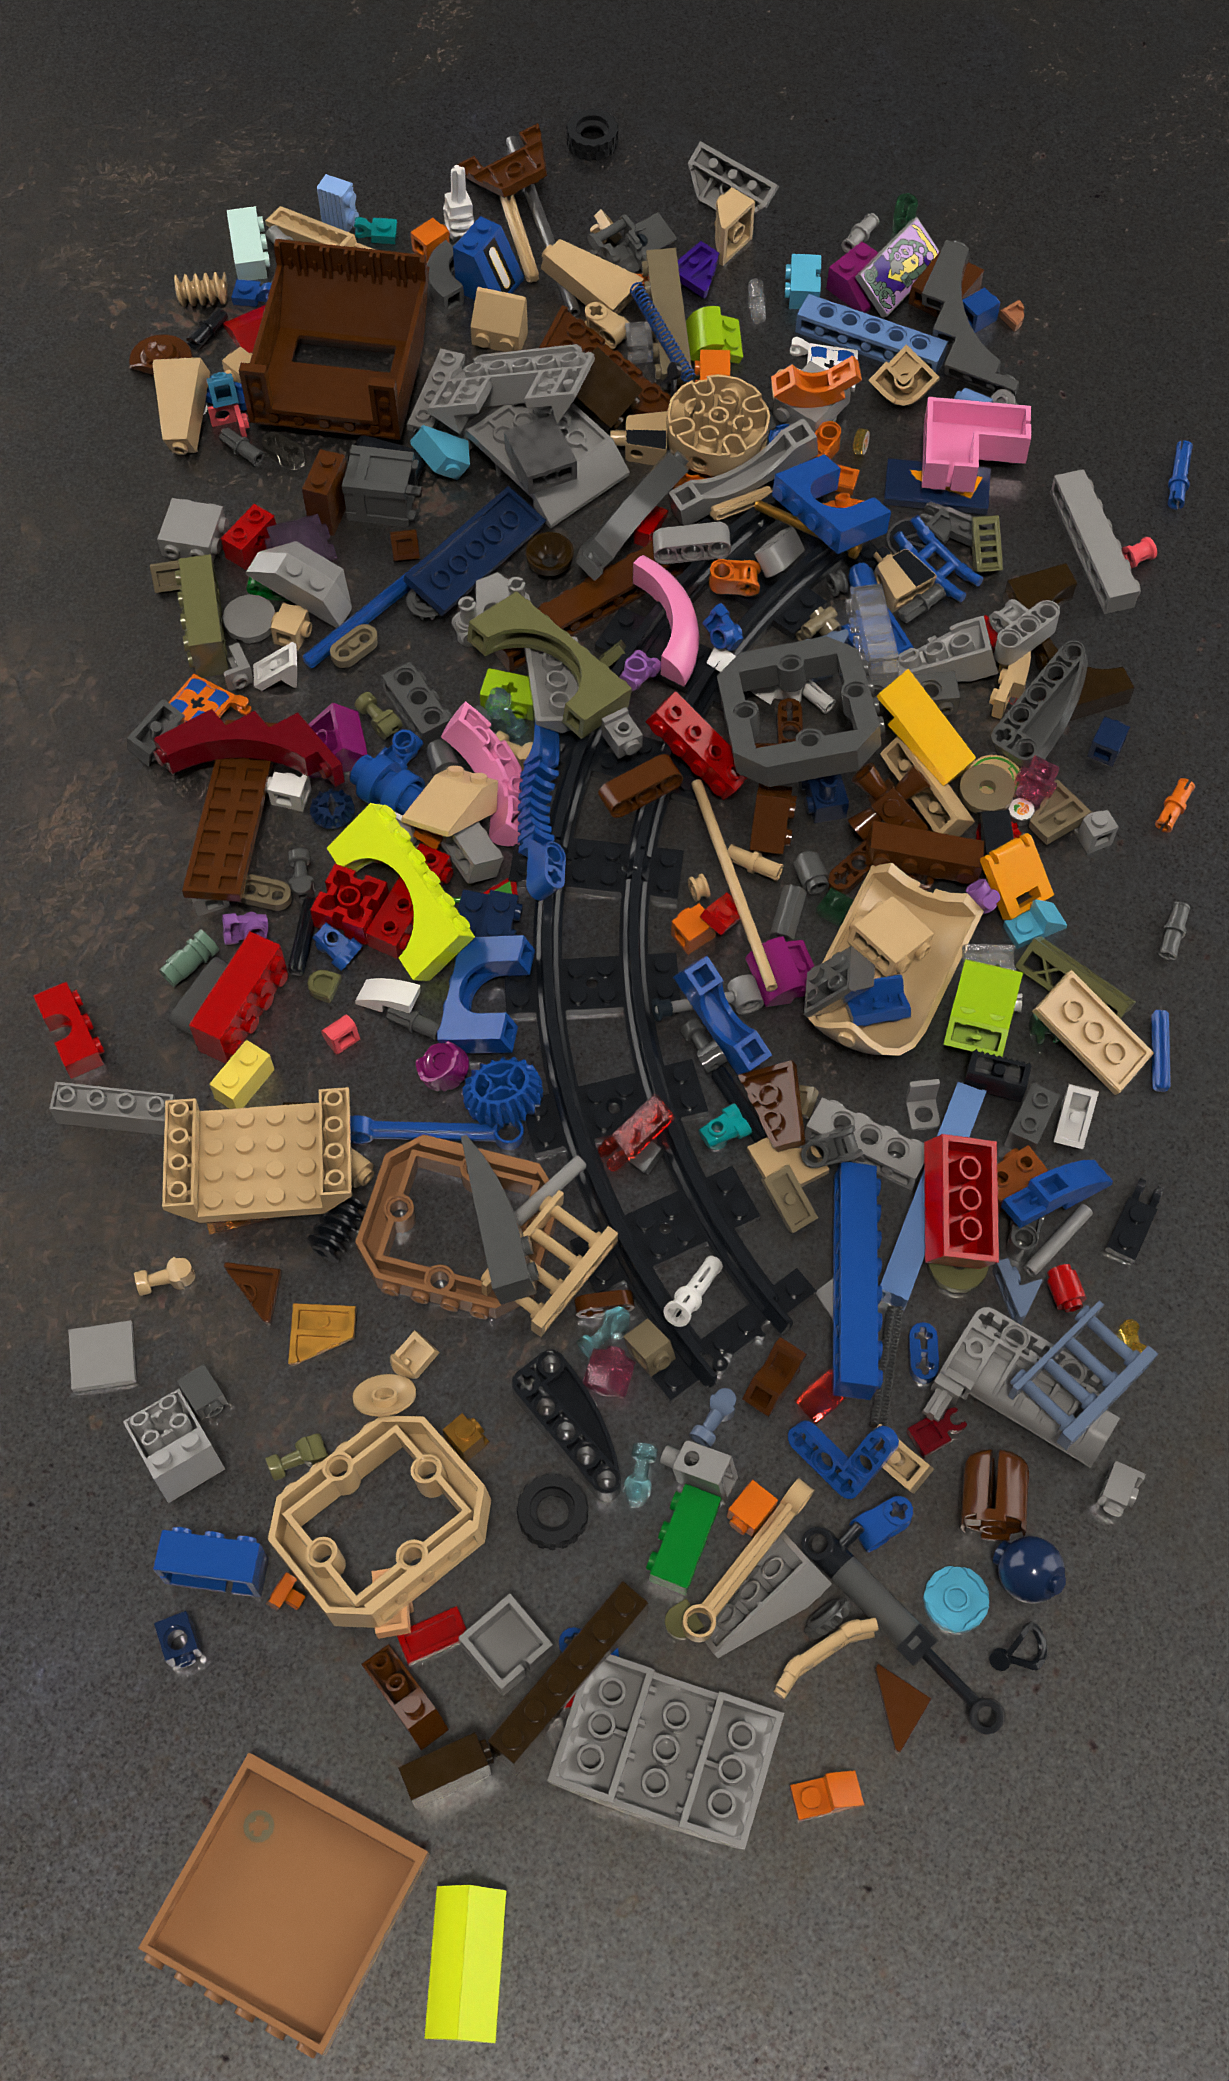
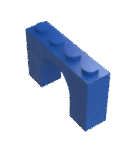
[772,454,891,554]
[437,935,535,1053]

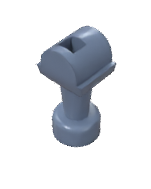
[689,1388,736,1448]

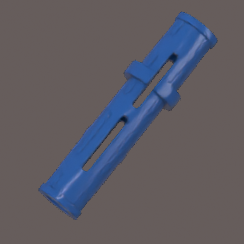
[1167,440,1193,510]

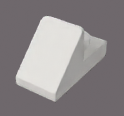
[253,642,297,691]
[1053,1084,1099,1149]

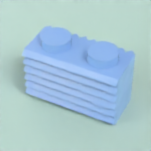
[317,174,359,232]

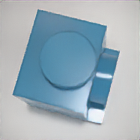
[206,372,239,408]

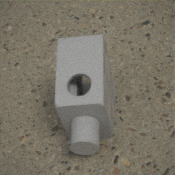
[660,1441,738,1505]

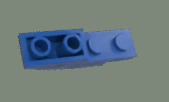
[1001,1160,1113,1228]

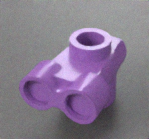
[619,650,661,691]
[966,879,1000,914]
[222,912,268,945]

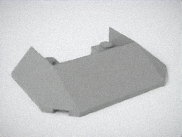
[427,344,595,434]

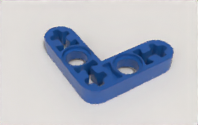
[788,1420,899,1499]

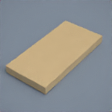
[1032,970,1154,1095]

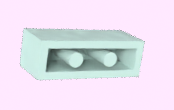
[227,206,271,280]

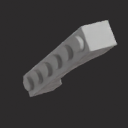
[668,418,818,526]

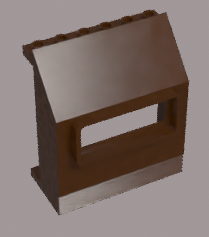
[239,239,430,440]

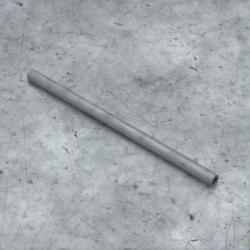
[506,136,581,317]

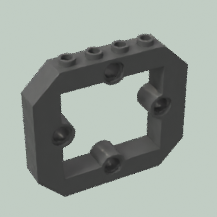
[717,636,885,787]

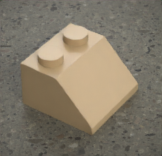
[714,187,755,266]
[471,287,528,352]

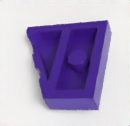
[677,241,719,298]

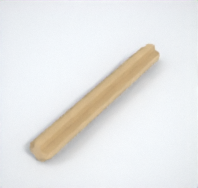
[500,195,539,283]

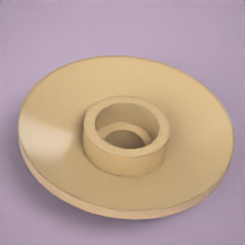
[352,1374,416,1417]

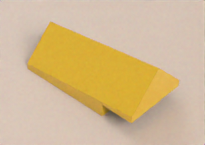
[876,669,976,786]

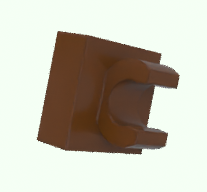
[390,529,420,561]

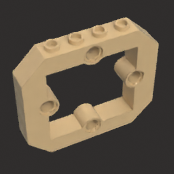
[268,1416,491,1628]

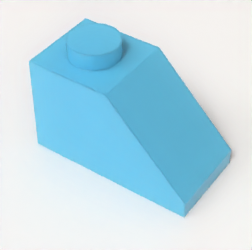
[411,425,470,480]

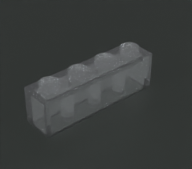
[845,583,899,681]

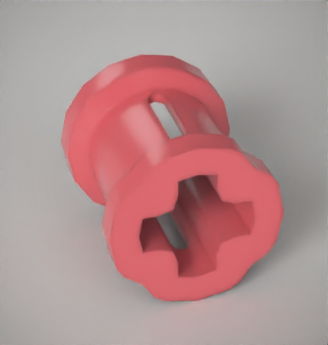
[1122,537,1157,569]

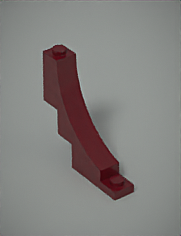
[153,709,345,787]

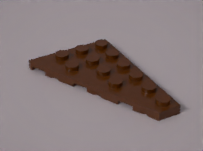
[539,305,671,415]

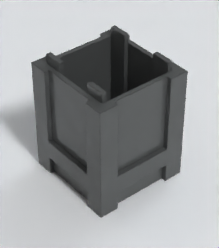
[342,445,422,527]

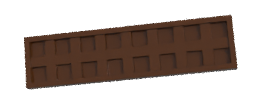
[182,720,276,902]

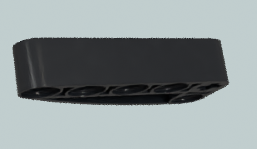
[512,1350,621,1502]

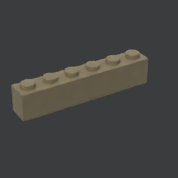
[642,248,692,390]

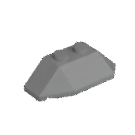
[688,141,779,214]
[245,541,352,628]

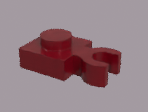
[906,1407,967,1459]

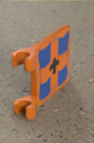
[168,674,252,723]

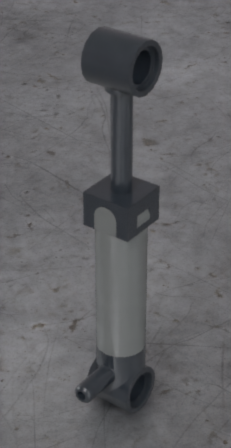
[801,1522,1006,1735]

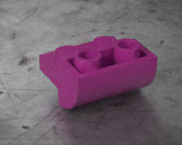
[745,936,814,1007]

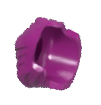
[416,1041,469,1092]

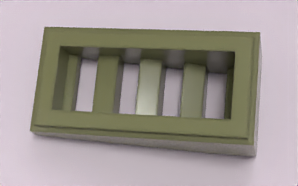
[972,515,1003,572]

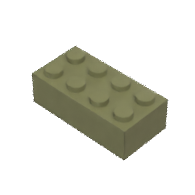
[175,554,229,677]

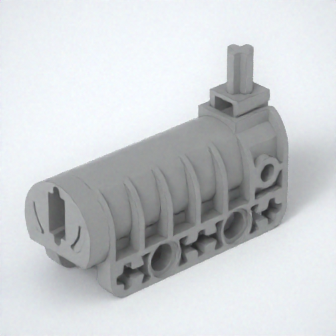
[922,1307,1120,1468]

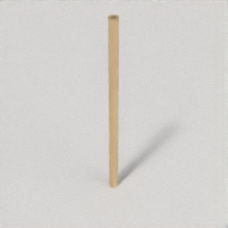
[691,779,778,991]

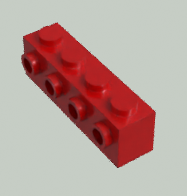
[645,691,747,800]
[365,843,454,959]

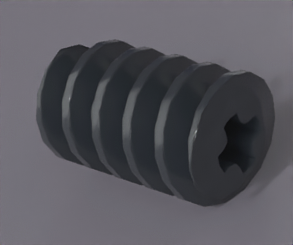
[307,1196,367,1263]

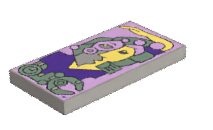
[855,217,939,318]

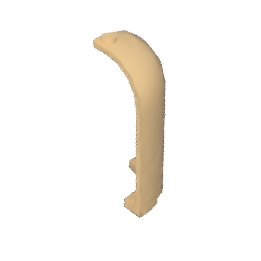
[807,863,984,1056]

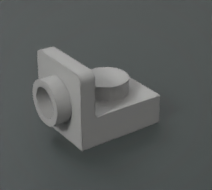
[223,642,254,691]

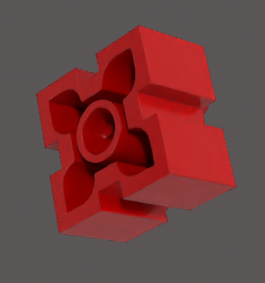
[310,864,389,945]

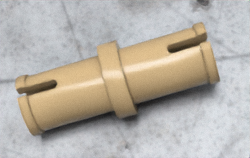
[728,844,784,882]

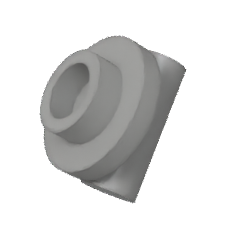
[991,389,1019,405]

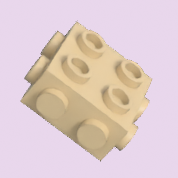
[847,896,934,977]

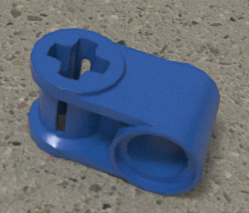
[849,1496,913,1553]

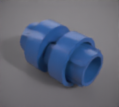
[350,754,425,816]

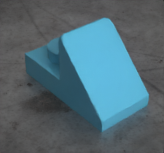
[1003,899,1067,949]

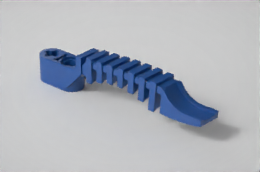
[518,723,566,901]

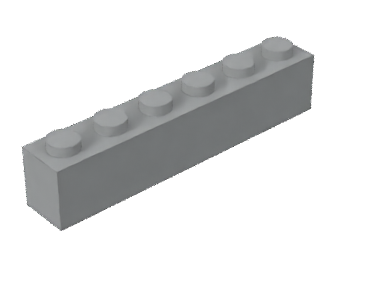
[1050,469,1141,614]

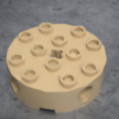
[666,374,771,477]

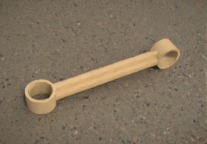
[682,1478,815,1642]

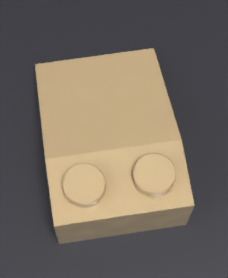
[401,766,498,837]

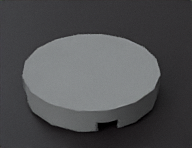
[222,594,275,643]

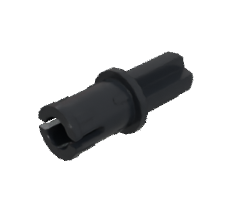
[186,308,228,351]

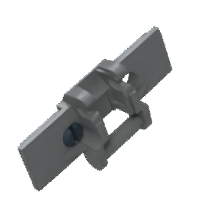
[587,212,677,273]

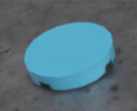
[923,1566,989,1634]

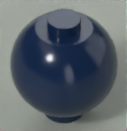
[993,1536,1066,1604]

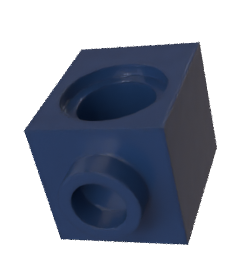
[1087,716,1130,767]
[154,1611,203,1669]

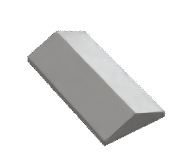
[524,637,578,733]

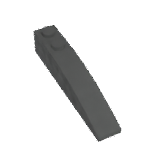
[461,1135,539,1305]

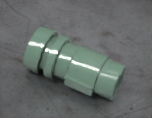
[159,929,220,987]

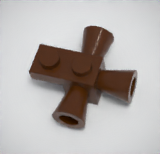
[848,763,931,840]

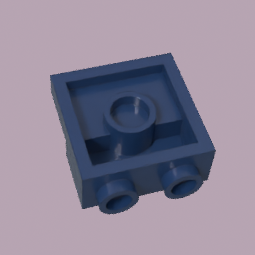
[458,889,523,937]

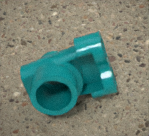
[698,1103,752,1150]

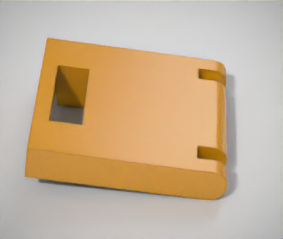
[980,833,1054,920]

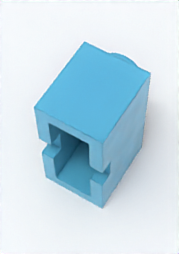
[785,254,821,309]

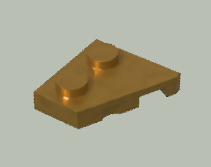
[288,1303,357,1365]

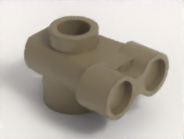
[796,606,841,641]

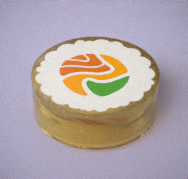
[853,428,870,456]

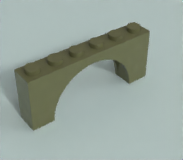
[467,591,632,739]

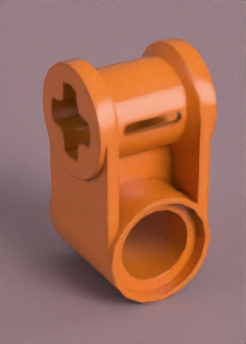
[806,421,841,462]
[709,559,761,596]

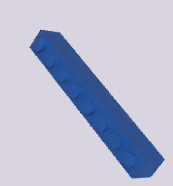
[833,1162,883,1400]

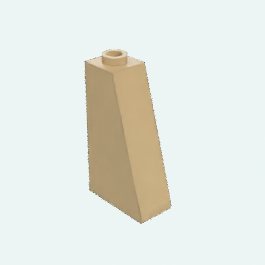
[541,239,644,314]
[153,358,210,455]

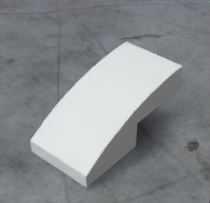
[355,978,420,1014]

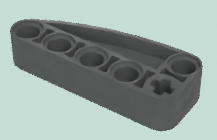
[991,640,1088,772]

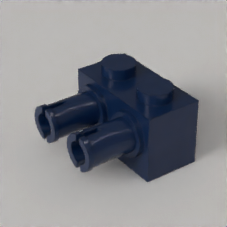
[798,774,849,824]

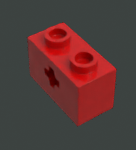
[221,504,279,570]

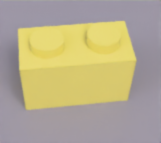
[209,1039,275,1109]

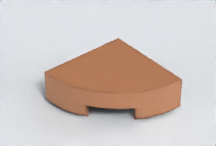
[999,300,1024,332]

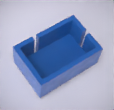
[153,1527,269,1597]

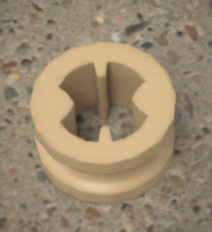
[688,873,710,902]

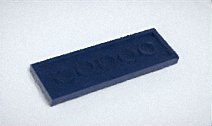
[403,486,547,616]

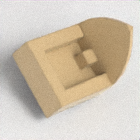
[390,1330,440,1379]

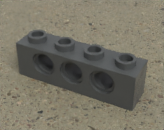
[849,671,961,724]

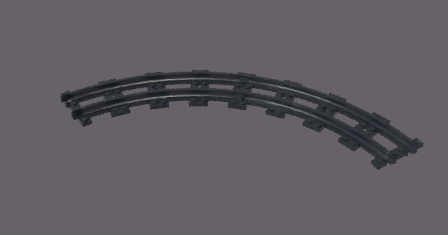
[504,479,879,1404]

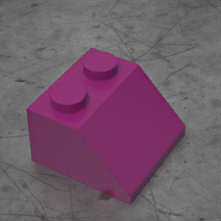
[826,241,878,313]
[308,703,368,779]

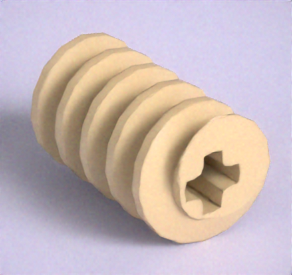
[174,272,228,307]

